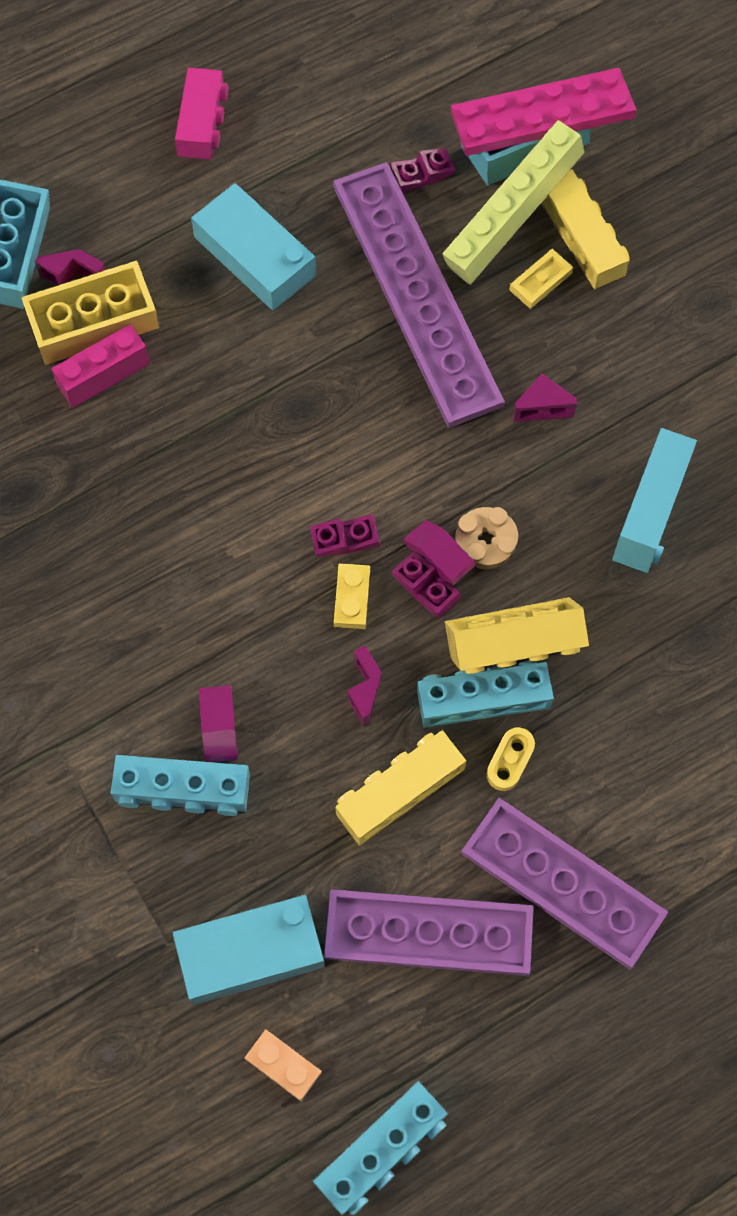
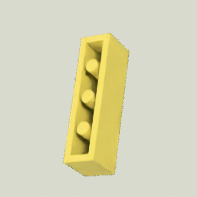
[542,169,630,289]
[335,730,466,846]

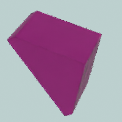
[513,374,577,422]

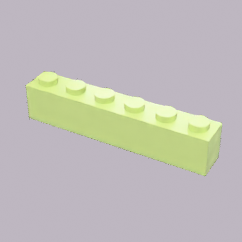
[442,120,585,285]

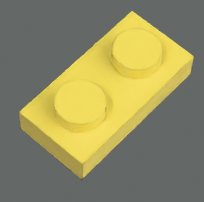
[510,249,573,309]
[334,564,370,629]

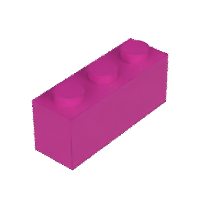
[175,68,228,160]
[51,324,150,408]

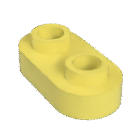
[487,728,535,791]

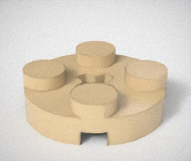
[455,507,518,570]

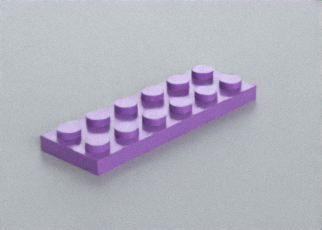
[461,798,668,970]
[324,889,533,976]

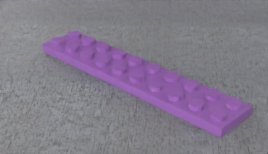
[333,162,505,428]

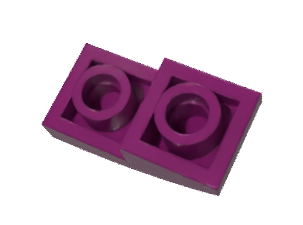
[389,147,456,192]
[310,514,381,557]
[391,551,461,619]

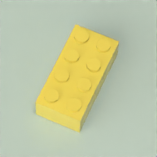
[21,261,159,365]
[445,597,589,674]

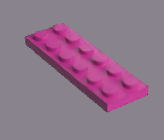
[451,68,636,156]

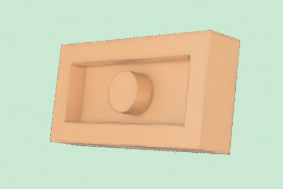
[245,1029,322,1101]

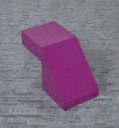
[35,249,106,286]
[403,520,476,585]
[347,646,381,727]
[199,685,238,762]

